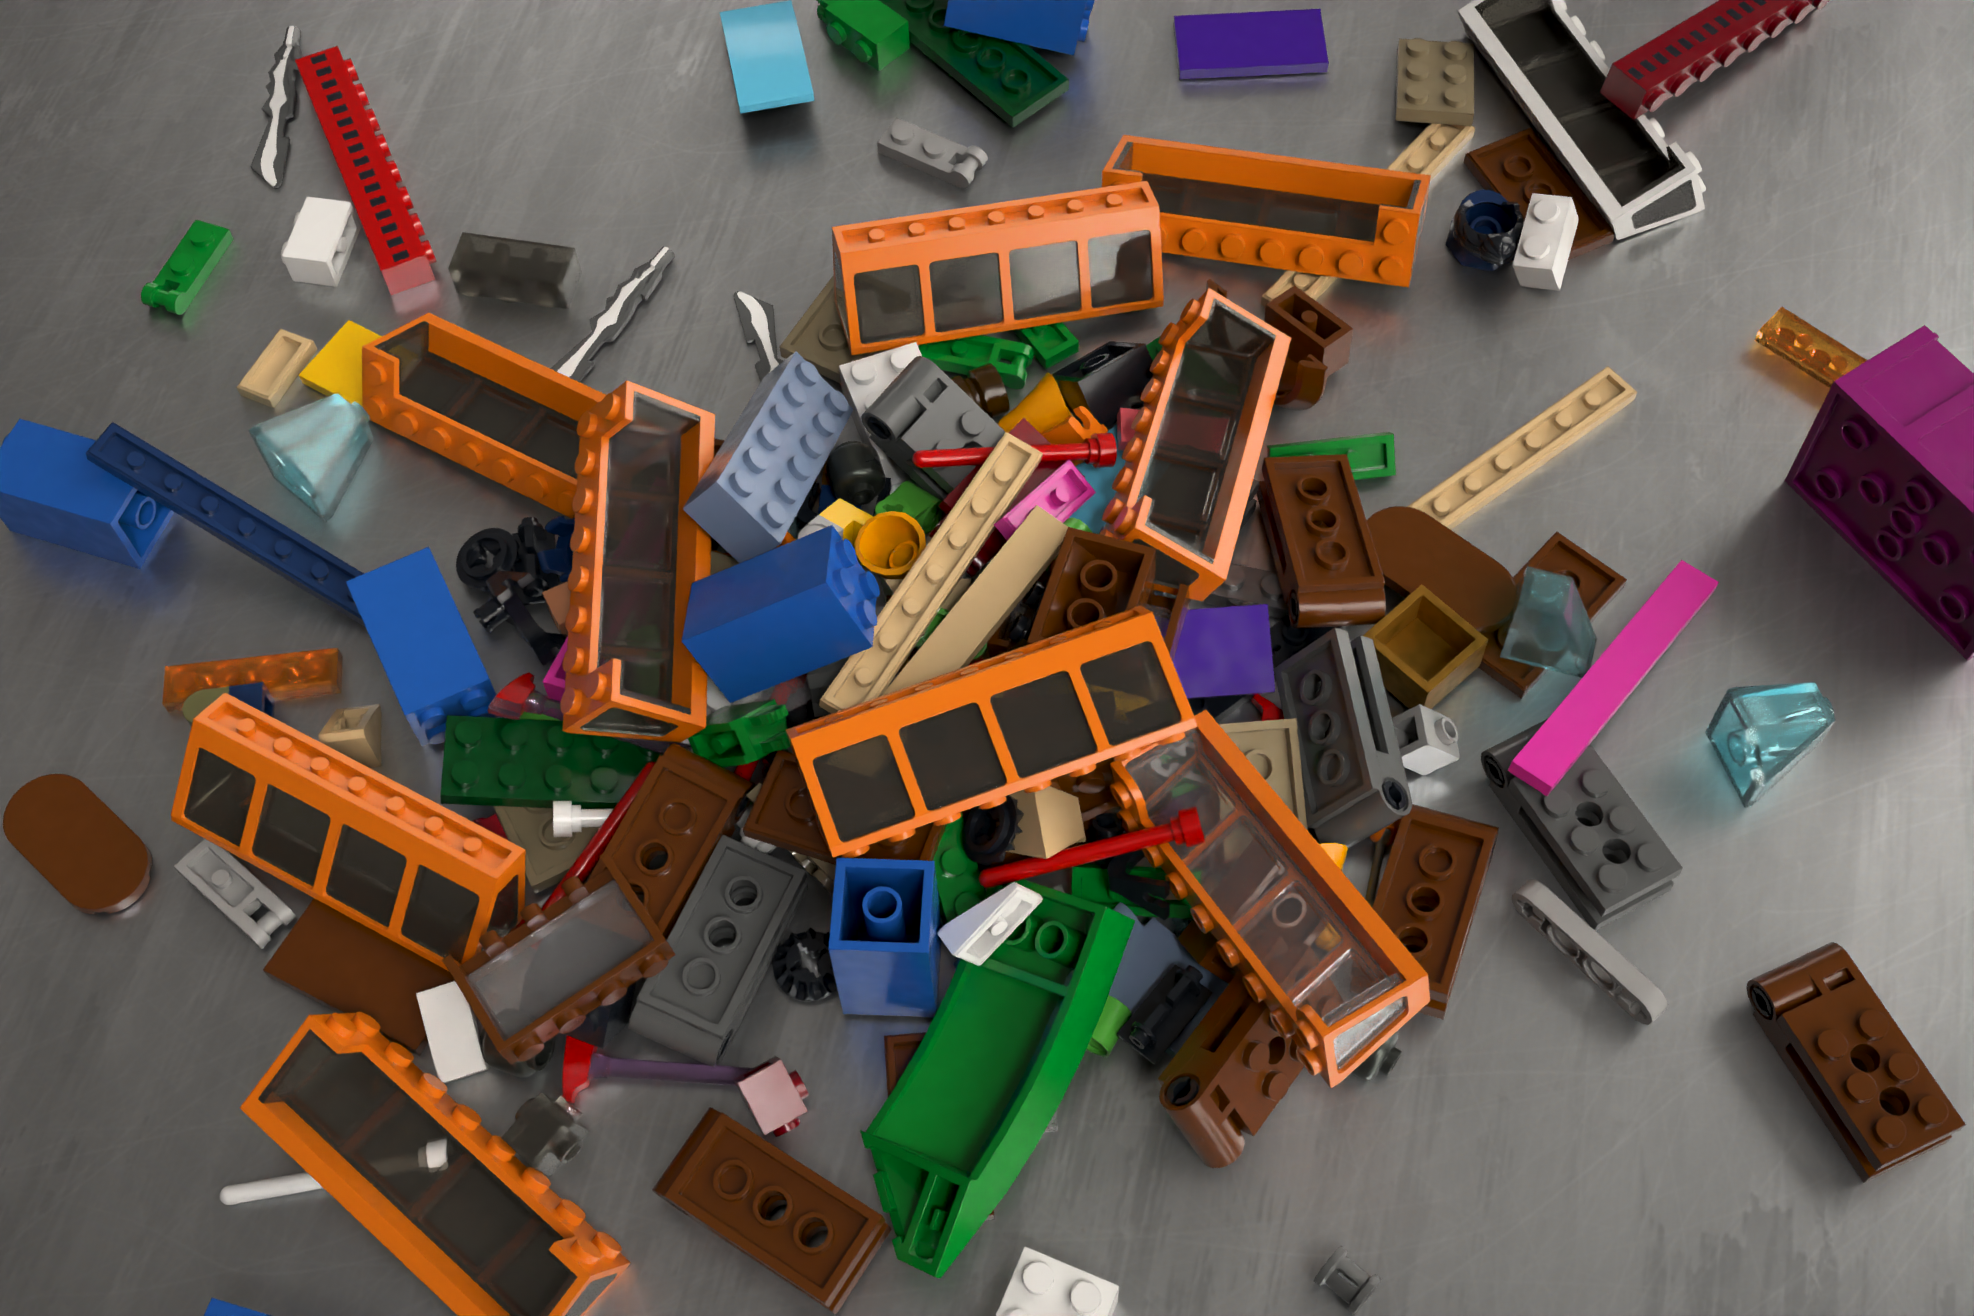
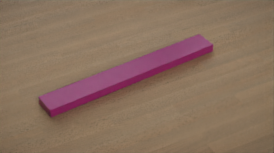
[1508,560,1719,796]

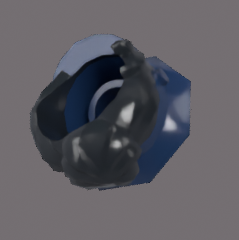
[1445,189,1524,271]

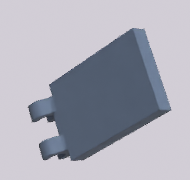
[1109,902,1229,1058]

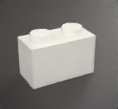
[1512,193,1579,291]
[281,197,361,287]

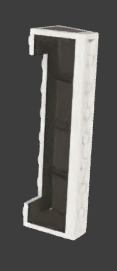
[1458,0,1706,240]

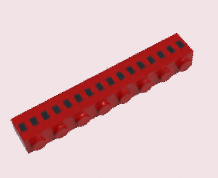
[295,46,437,296]

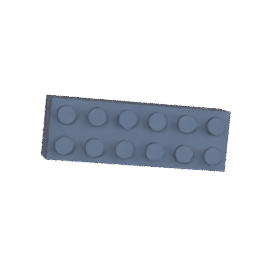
[683,351,854,563]

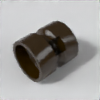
[950,363,1010,419]

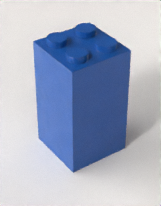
[944,0,1094,55]
[0,419,175,569]
[682,525,880,703]
[346,547,500,746]
[828,858,942,1017]

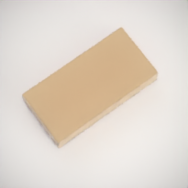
[236,329,317,408]

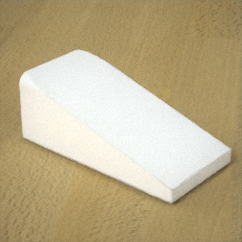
[937,882,1043,966]
[416,981,490,1084]

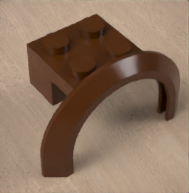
[1206,279,1353,411]

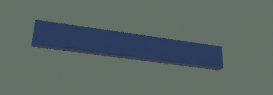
[86,422,365,627]

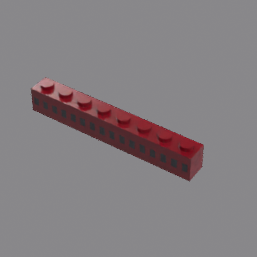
[1600,0,1830,120]

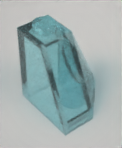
[248,393,374,522]
[1500,566,1597,678]
[1705,682,1836,808]

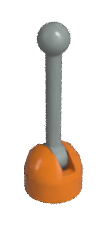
[1365,819,1401,907]

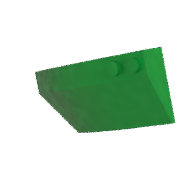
[860,879,1135,1278]

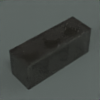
[448,232,582,309]

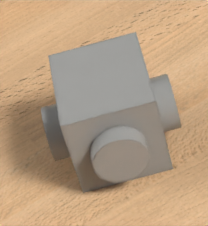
[1392,704,1460,775]

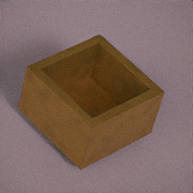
[1363,585,1488,709]

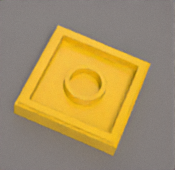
[299,320,413,415]

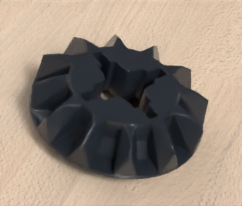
[456,528,521,592]
[962,795,1024,867]
[772,927,837,1001]

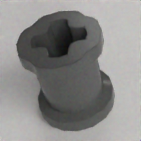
[1314,1246,1382,1315]

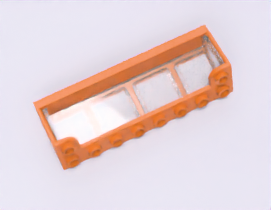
[1110,710,1430,1088]

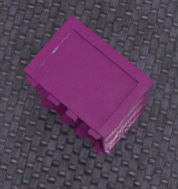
[1785,325,1974,661]

